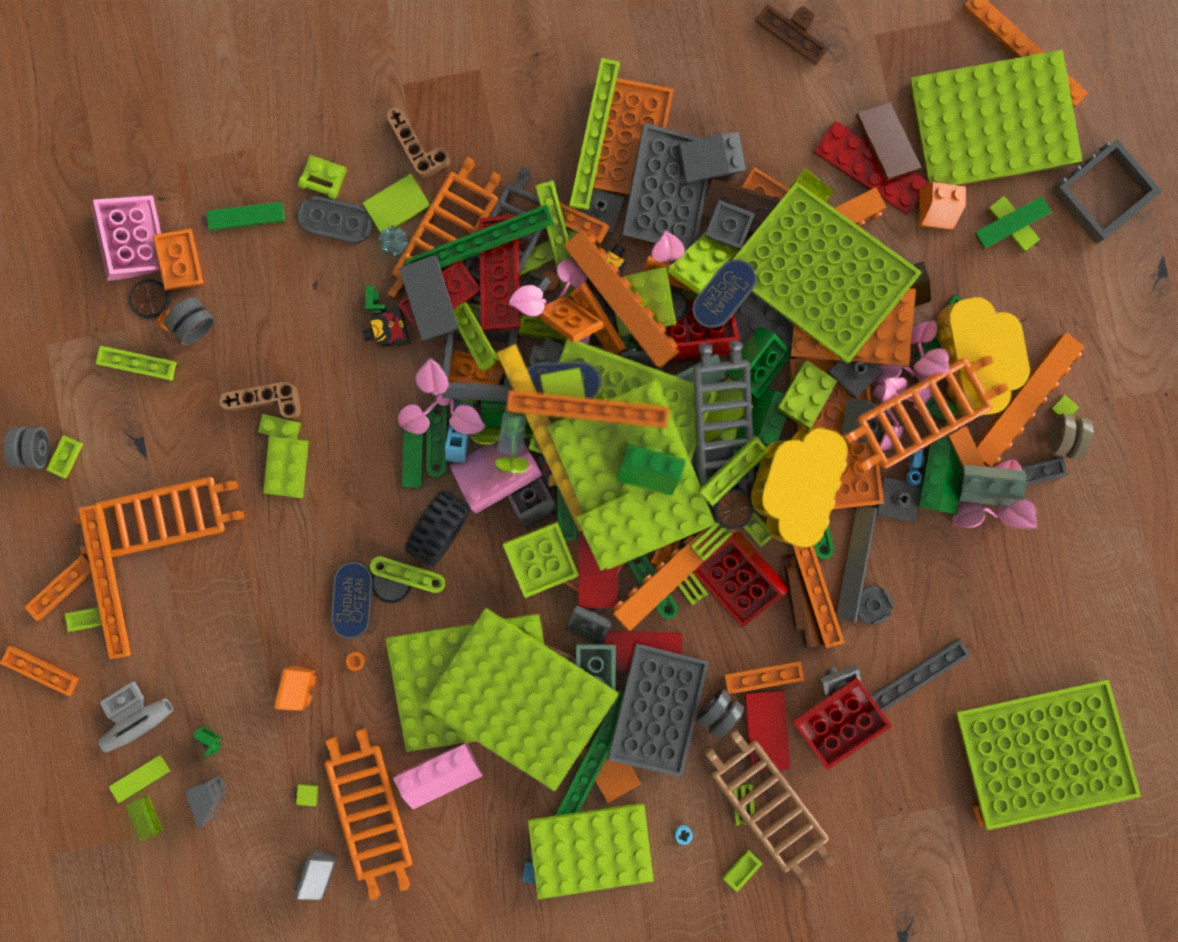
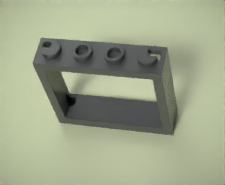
[1053,139,1162,244]
[440,329,518,402]

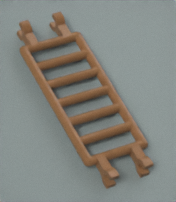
[705,728,836,886]

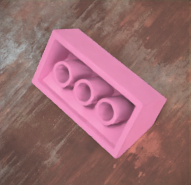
[393,742,483,809]

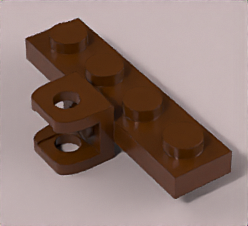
[756,4,828,65]

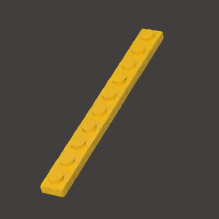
[497,344,583,531]

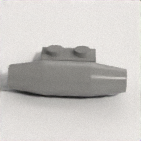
[98,682,173,752]

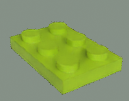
[776,360,837,429]
[263,436,309,498]

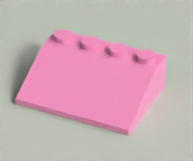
[91,196,161,281]
[450,432,543,514]

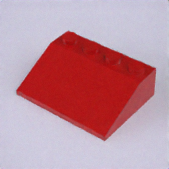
[664,298,739,362]
[693,530,789,628]
[792,677,893,771]

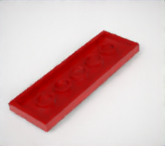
[813,120,929,216]
[479,215,521,332]

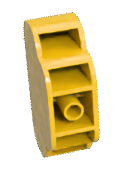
[936,297,1030,416]
[751,429,847,547]

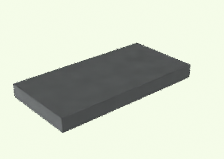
[399,255,459,342]

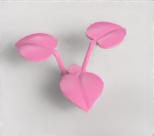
[652,231,693,293]
[509,258,590,344]
[871,320,949,384]
[398,359,485,434]
[873,378,937,451]
[952,459,1037,529]

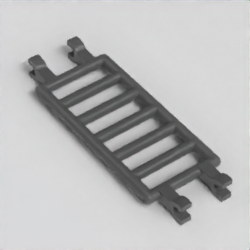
[464,167,558,325]
[693,340,755,509]

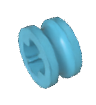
[674,825,693,845]

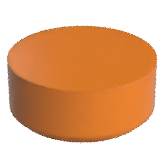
[345,651,366,671]

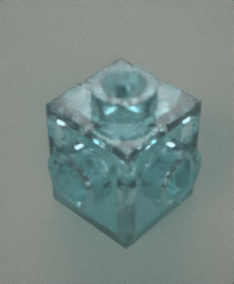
[378,225,408,256]

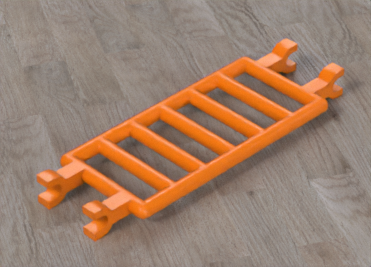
[388,157,502,300]
[842,355,1009,471]
[74,477,244,558]
[324,728,412,900]

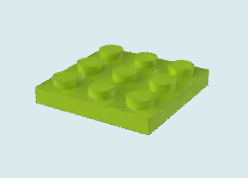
[615,267,676,337]
[576,492,655,570]
[503,522,579,598]

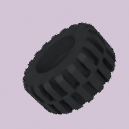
[404,490,471,567]

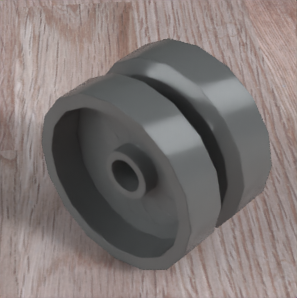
[164,297,216,346]
[4,426,50,469]
[695,688,744,740]

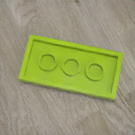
[667,231,742,294]

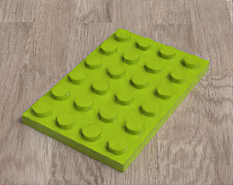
[528,803,654,899]

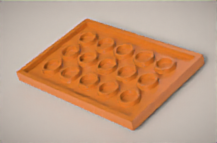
[593,78,674,196]
[790,289,916,367]

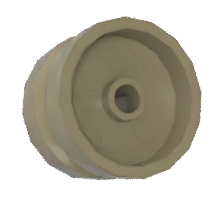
[1048,413,1093,460]

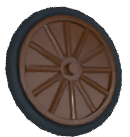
[129,279,169,319]
[714,489,753,530]

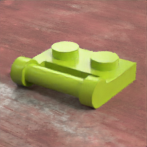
[298,155,347,199]

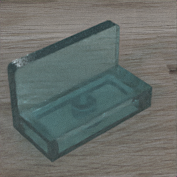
[497,412,527,455]

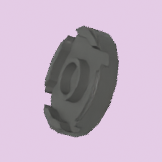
[858,586,893,624]

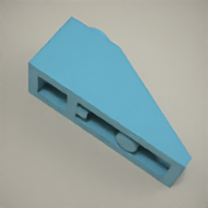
[445,401,473,463]

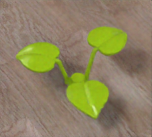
[470,412,534,473]

